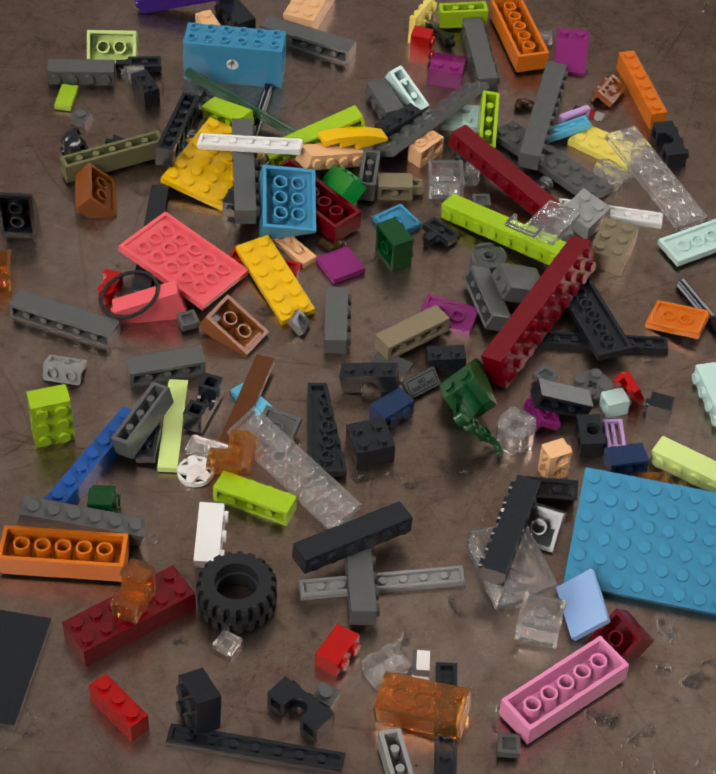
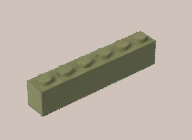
[60,130,161,183]

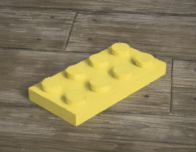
[567,126,643,171]

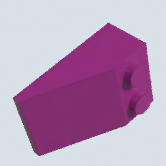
[554,28,590,76]
[428,52,467,89]

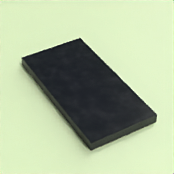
[0,610,52,731]

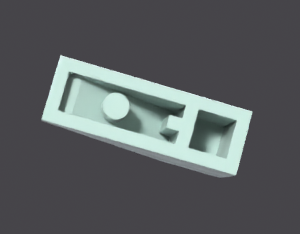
[384,65,429,110]

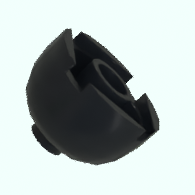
[60,127,89,156]

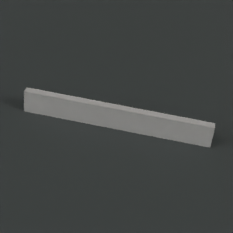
[299,565,466,600]

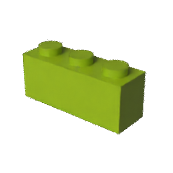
[438,1,488,29]
[201,96,255,127]

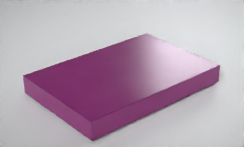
[420,294,479,337]

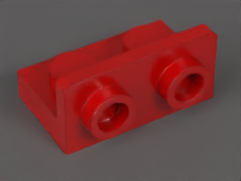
[613,371,646,405]

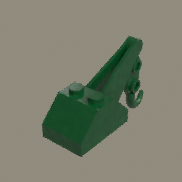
[439,358,503,457]

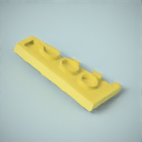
[408,0,437,43]

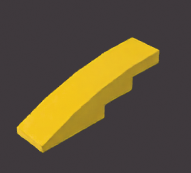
[318,127,388,149]

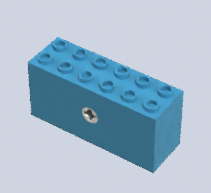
[183,22,286,89]

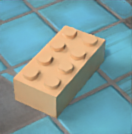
[283,0,335,29]

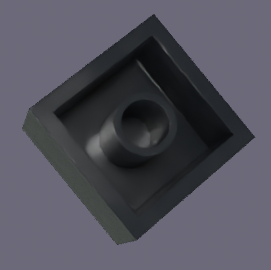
[346,417,395,469]
[176,668,222,736]

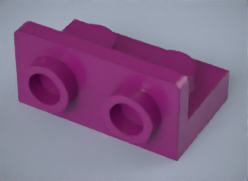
[524,396,561,433]

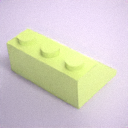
[87,30,138,64]

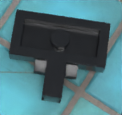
[422,217,460,248]

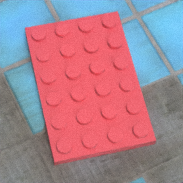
[118,211,249,311]

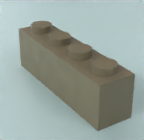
[375,305,450,361]

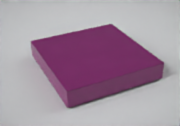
[316,246,365,284]

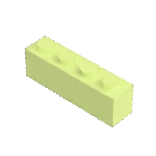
[649,436,716,492]

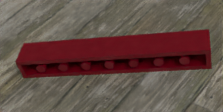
[448,124,564,228]

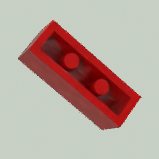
[89,673,149,742]

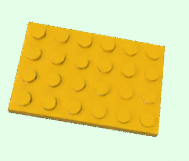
[160,117,265,211]

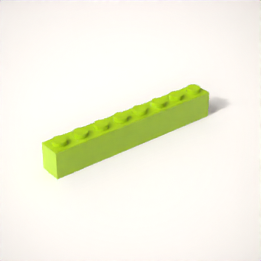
[441,193,566,265]

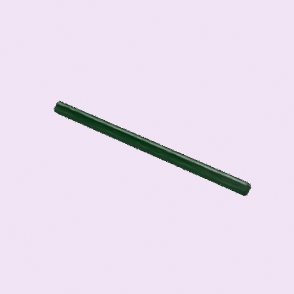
[184,68,298,135]

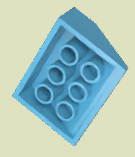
[259,165,316,239]

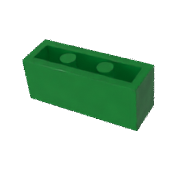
[322,165,366,205]

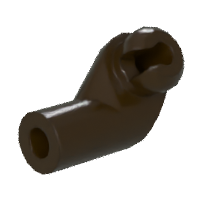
[319,237,346,251]

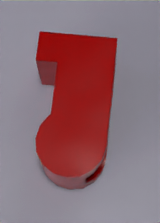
[97,269,123,305]

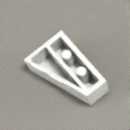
[193,502,229,568]

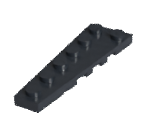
[307,383,347,477]

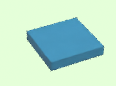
[372,203,422,233]

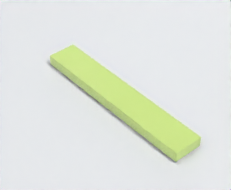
[157,379,188,473]

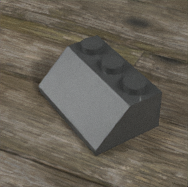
[496,494,567,553]

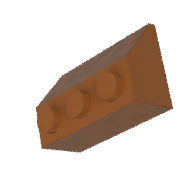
[75,163,117,218]

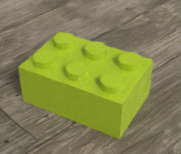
[26,384,75,448]

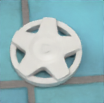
[177,455,215,488]

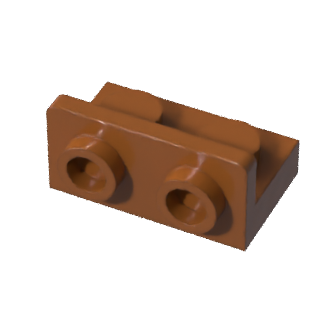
[590,74,627,108]

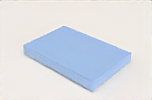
[556,569,611,641]

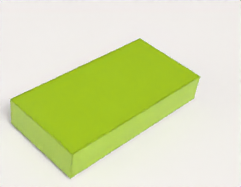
[54,84,79,111]

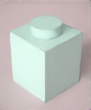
[599,387,631,418]

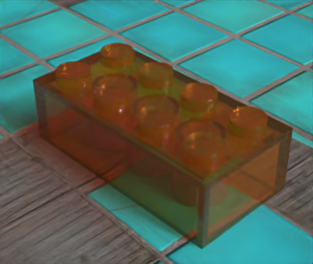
[373,671,471,740]

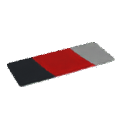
[573,105,605,121]

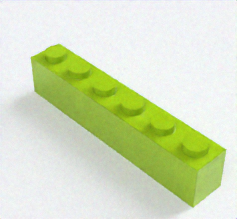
[265,105,366,166]

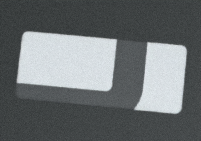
[412,650,430,685]

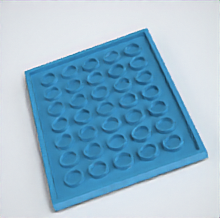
[563,467,716,616]

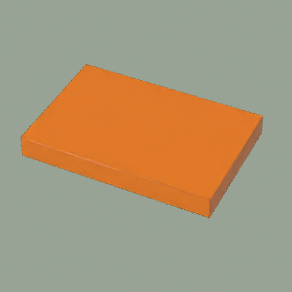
[645,300,710,339]

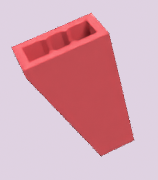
[110,280,188,325]

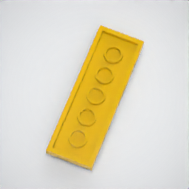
[235,235,315,326]

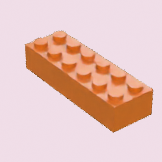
[489,0,549,72]
[0,525,130,582]

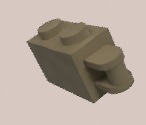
[377,173,425,200]

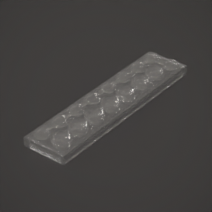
[605,126,708,232]
[226,406,362,529]

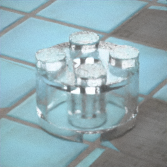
[495,407,536,454]

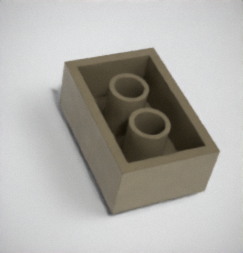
[592,217,639,276]

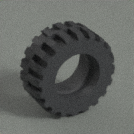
[196,551,277,633]

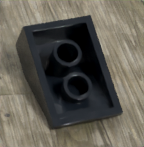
[0,192,40,236]

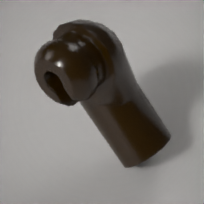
[514,98,535,110]

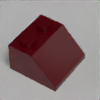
[589,608,654,663]

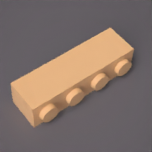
[295,143,363,170]

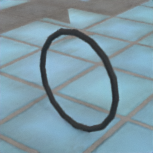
[99,270,160,320]

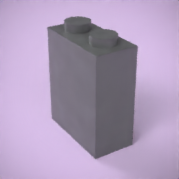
[491,262,540,303]

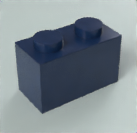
[369,387,414,429]
[602,443,650,476]

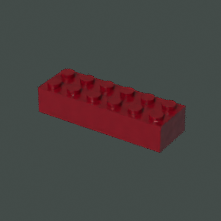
[277,158,361,243]
[62,565,196,667]

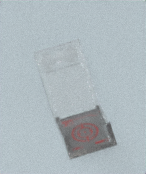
[505,200,581,245]

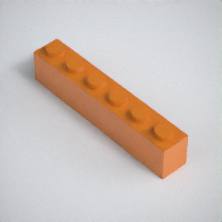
[616,50,667,129]

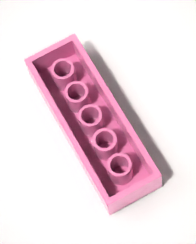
[499,636,629,744]

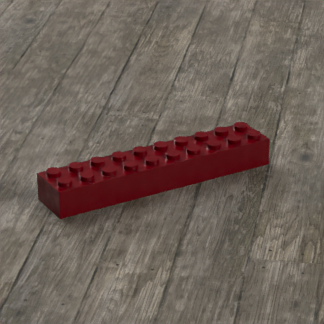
[481,235,596,388]

